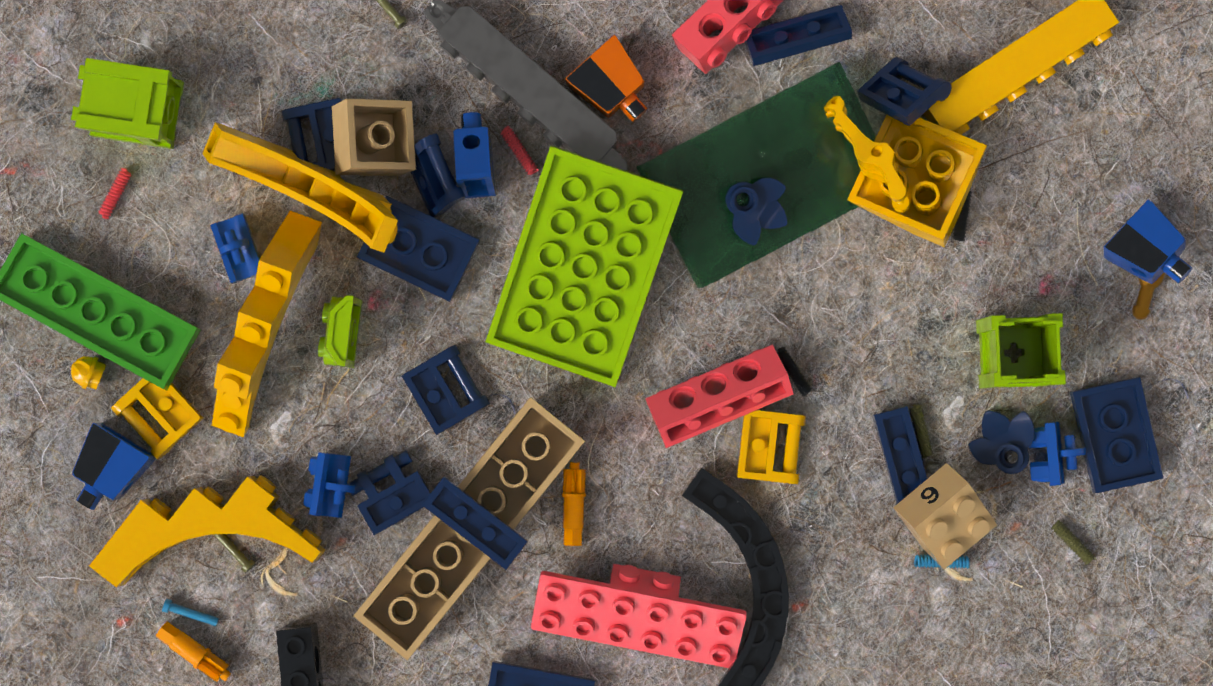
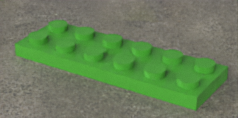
[0,233,201,390]

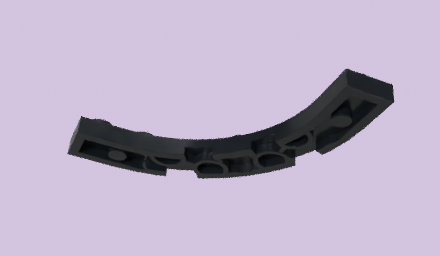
[682,467,789,686]

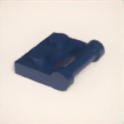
[857,57,952,126]
[281,98,342,171]
[411,133,466,218]
[402,344,491,435]

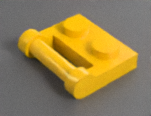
[111,378,204,460]
[737,410,806,484]

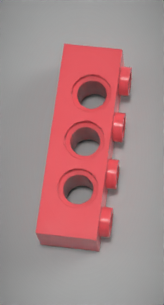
[672,0,784,74]
[645,344,794,448]

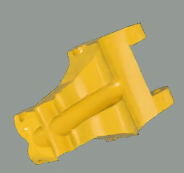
[824,96,910,213]

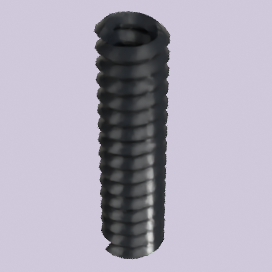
[952,188,972,242]
[777,347,812,397]

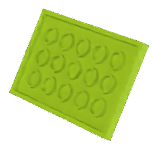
[485,145,683,387]

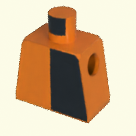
[565,35,648,122]

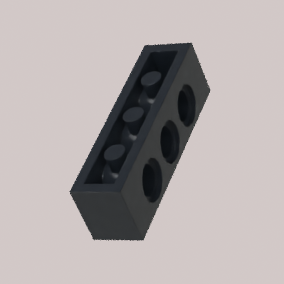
[276,623,323,686]

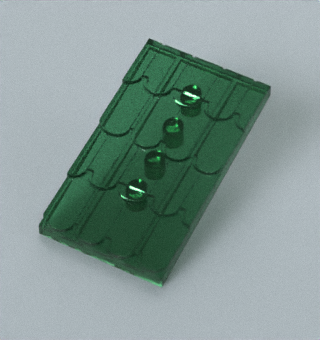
[636,62,876,288]

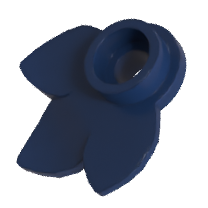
[725,177,788,245]
[968,410,1035,474]

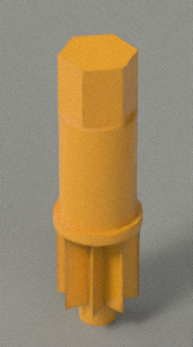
[562,462,586,546]
[156,621,232,682]

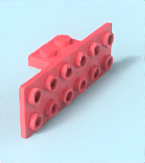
[531,563,747,668]

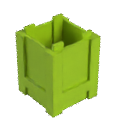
[71,58,184,149]
[976,313,1066,389]

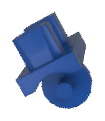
[210,213,260,284]
[1029,422,1086,486]
[303,452,356,518]

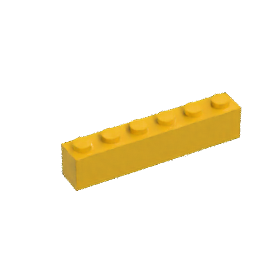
[923,0,1119,135]

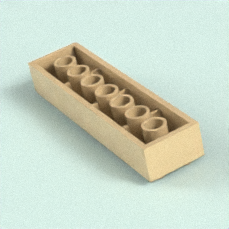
[353,397,585,661]

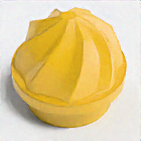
[71,356,107,390]

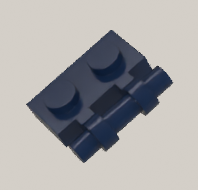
[347,450,431,535]

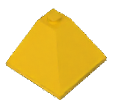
[847,115,987,248]

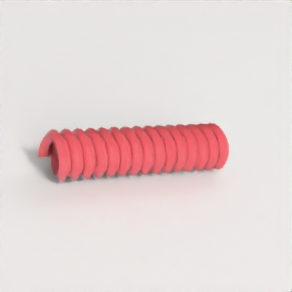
[500,126,539,175]
[98,168,132,219]

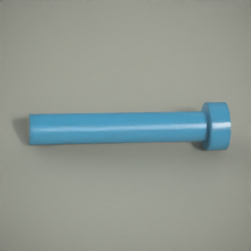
[162,599,219,626]

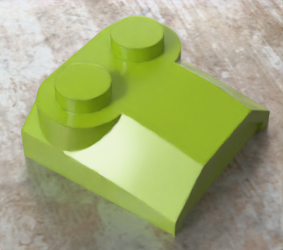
[318,295,362,368]

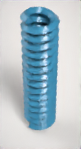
[914,554,970,569]

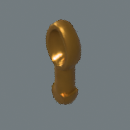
[1132,273,1165,320]

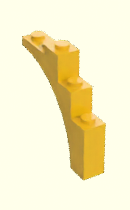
[202,122,398,253]
[212,211,322,437]
[89,475,325,587]

